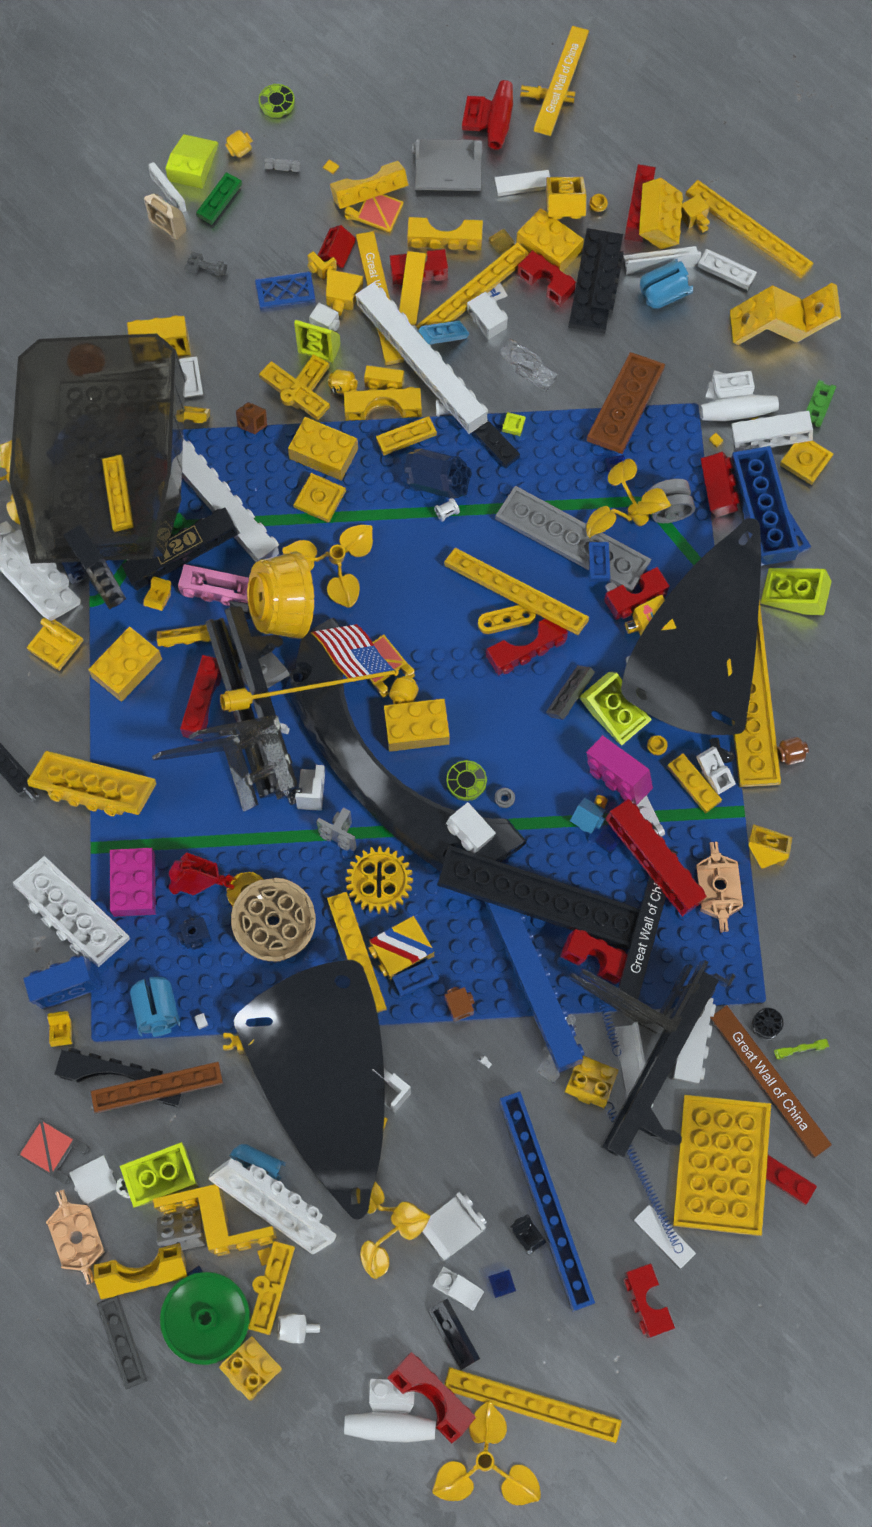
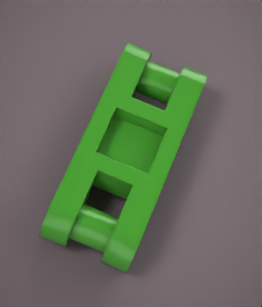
[806,380,837,428]

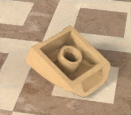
[144,194,186,240]

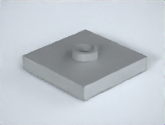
[240,652,290,688]

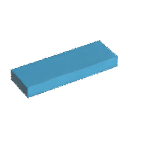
[418,320,469,345]

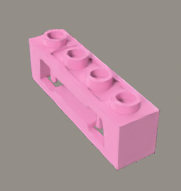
[178,564,249,606]

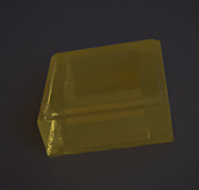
[489,229,515,254]

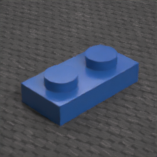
[588,542,610,582]
[392,960,439,997]

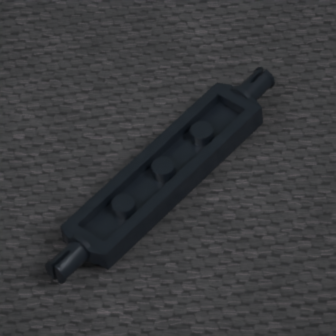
[0,743,39,801]

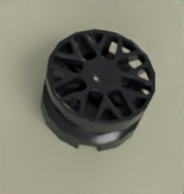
[751,1008,784,1040]

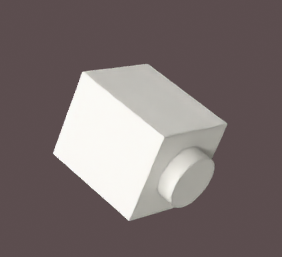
[309,303,340,331]

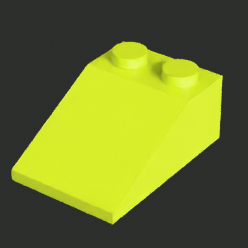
[165,134,218,189]
[294,320,341,363]
[761,568,832,615]
[579,672,652,745]
[120,1142,199,1208]

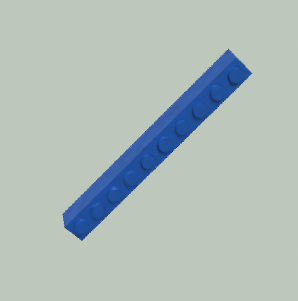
[484,901,585,1073]
[499,1091,595,1312]

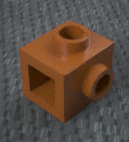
[236,402,267,434]
[445,987,475,1022]

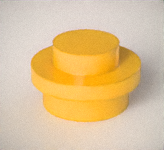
[589,194,608,212]
[647,735,668,756]

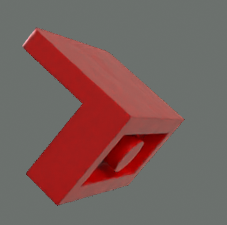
[318,225,356,268]

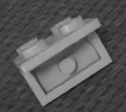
[316,808,356,851]
[157,1209,206,1250]

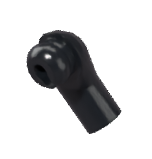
[709,738,734,763]

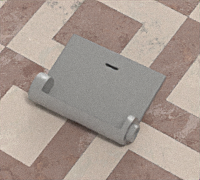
[412,139,482,191]

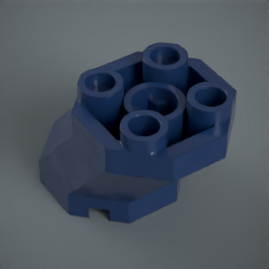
[404,449,472,498]

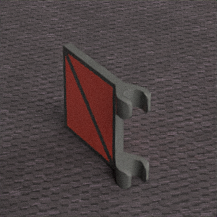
[17,1118,89,1185]

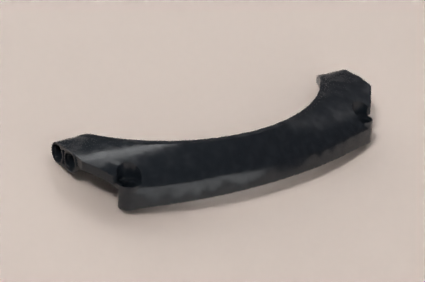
[285,618,527,872]

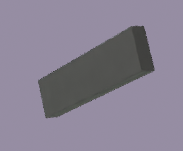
[96,1295,148,1390]

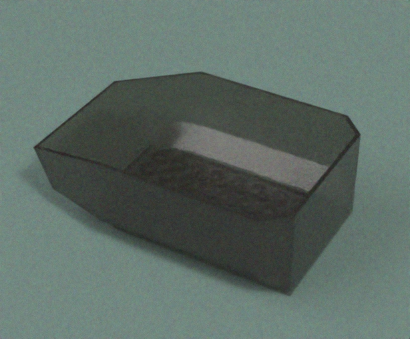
[9,333,186,564]

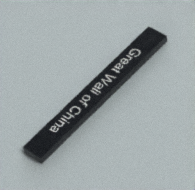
[616,849,678,1003]

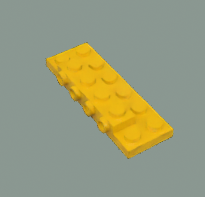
[27,751,156,816]

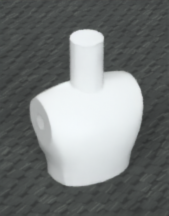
[277,1313,320,1343]

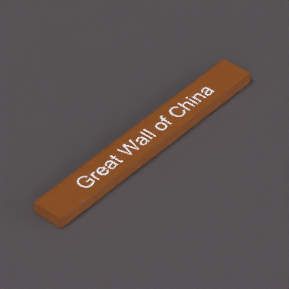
[710,1005,832,1158]

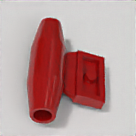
[462,80,513,150]

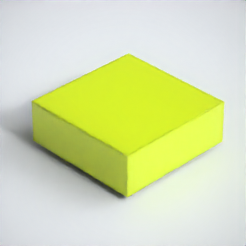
[502,412,526,436]

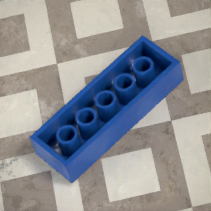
[731,446,799,566]

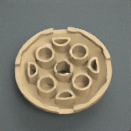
[231,878,316,961]

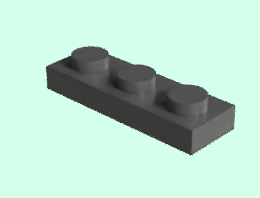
[546,665,595,720]

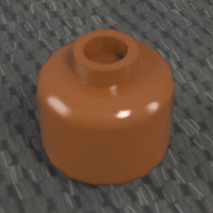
[777,737,809,766]

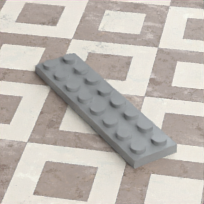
[495,486,651,593]

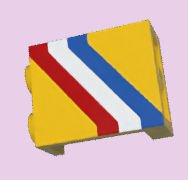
[368,916,434,981]

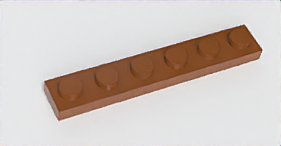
[91,1062,223,1113]

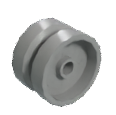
[648,479,695,523]

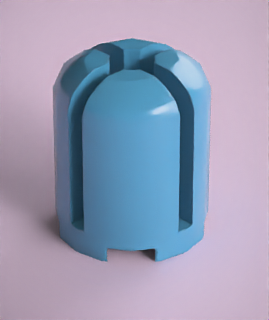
[640,259,693,310]
[130,976,180,1037]
[227,1144,286,1181]

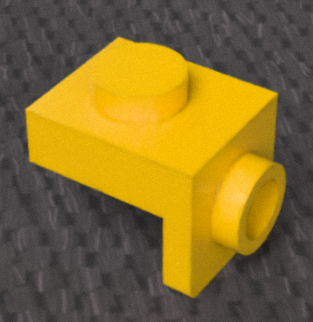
[307,251,337,280]
[143,577,171,611]
[47,1011,72,1047]

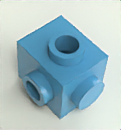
[570,798,606,833]

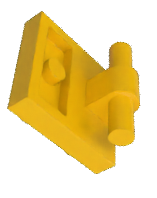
[26,617,84,671]
[564,1056,619,1108]
[219,1336,282,1401]

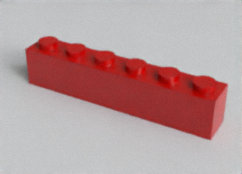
[605,799,707,917]

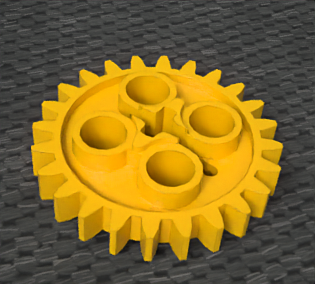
[346,846,413,914]

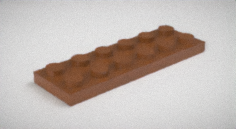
[587,352,665,454]

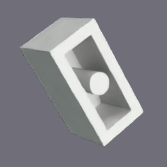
[467,291,508,340]
[446,802,496,854]

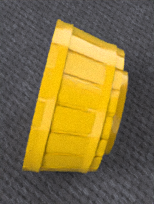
[247,551,314,639]

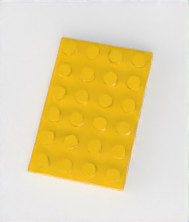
[673,1095,771,1236]

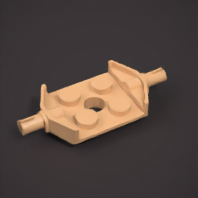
[695,842,743,932]
[46,1190,105,1285]

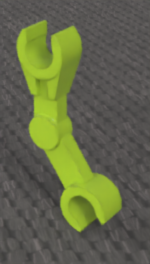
[774,1039,829,1060]

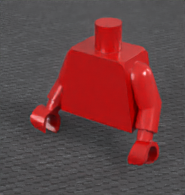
[169,853,236,895]

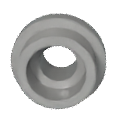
[495,788,515,808]

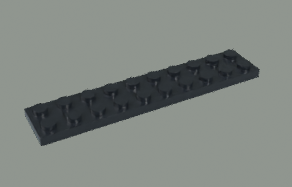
[437,845,640,949]

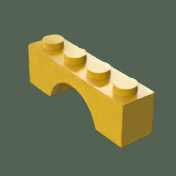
[330,161,409,209]
[407,217,483,251]
[344,387,422,421]
[94,1243,188,1299]

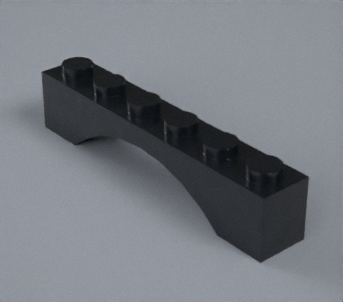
[54,1048,185,1109]

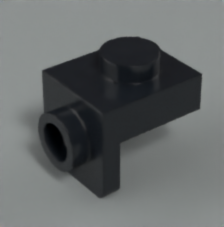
[510,1214,546,1255]

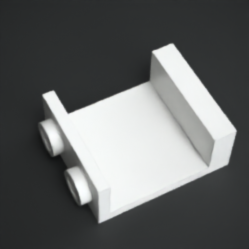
[422,1192,486,1262]

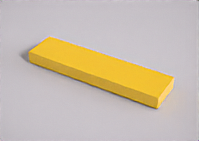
[399,251,426,326]
[102,454,134,532]

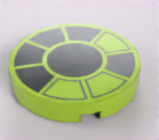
[259,84,295,118]
[446,760,487,801]

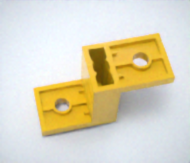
[730,283,841,345]
[153,1184,277,1257]

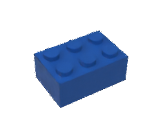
[23,955,103,1010]

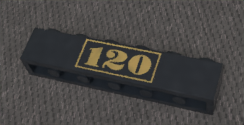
[122,507,240,590]

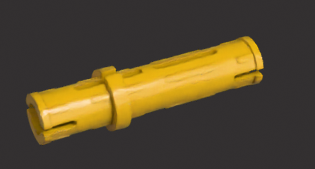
[520,85,575,104]

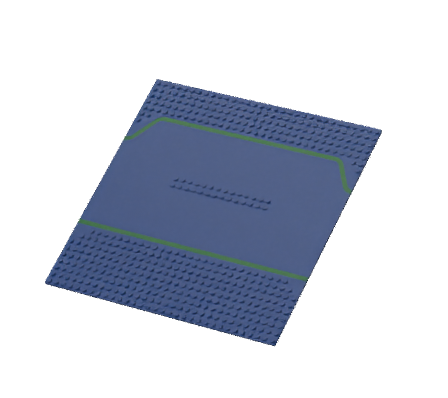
[89,403,766,1042]

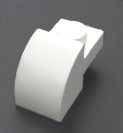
[696,747,736,794]
[432,1266,484,1311]

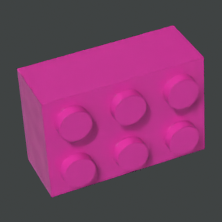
[586,735,653,805]
[110,848,156,917]

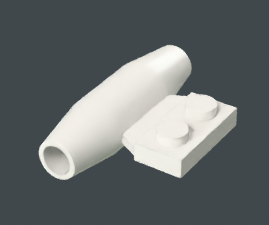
[700,371,779,421]
[344,1379,436,1443]

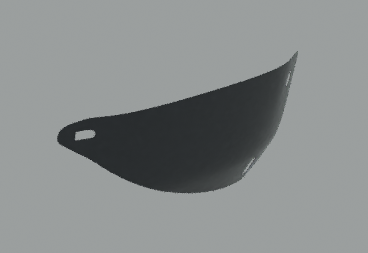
[621,518,761,735]
[234,960,385,1220]

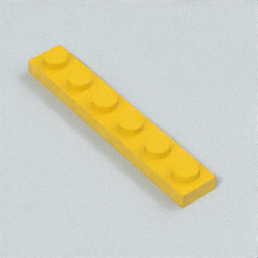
[327,892,387,1013]

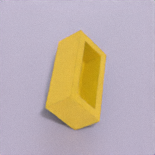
[364,365,404,390]

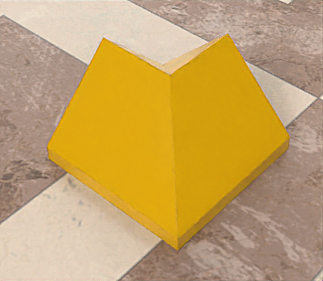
[748,824,793,869]

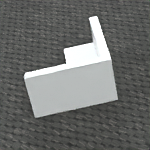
[295,765,325,810]
[372,1068,411,1114]

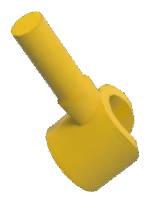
[594,795,608,809]

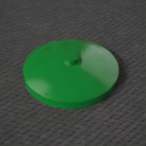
[160,1272,250,1365]

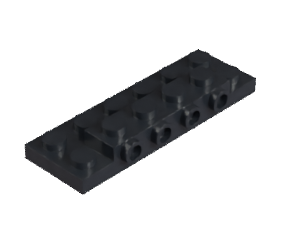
[568,228,624,334]

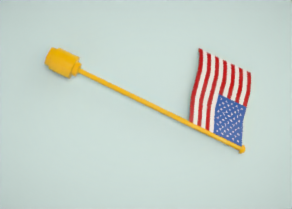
[220,624,399,712]

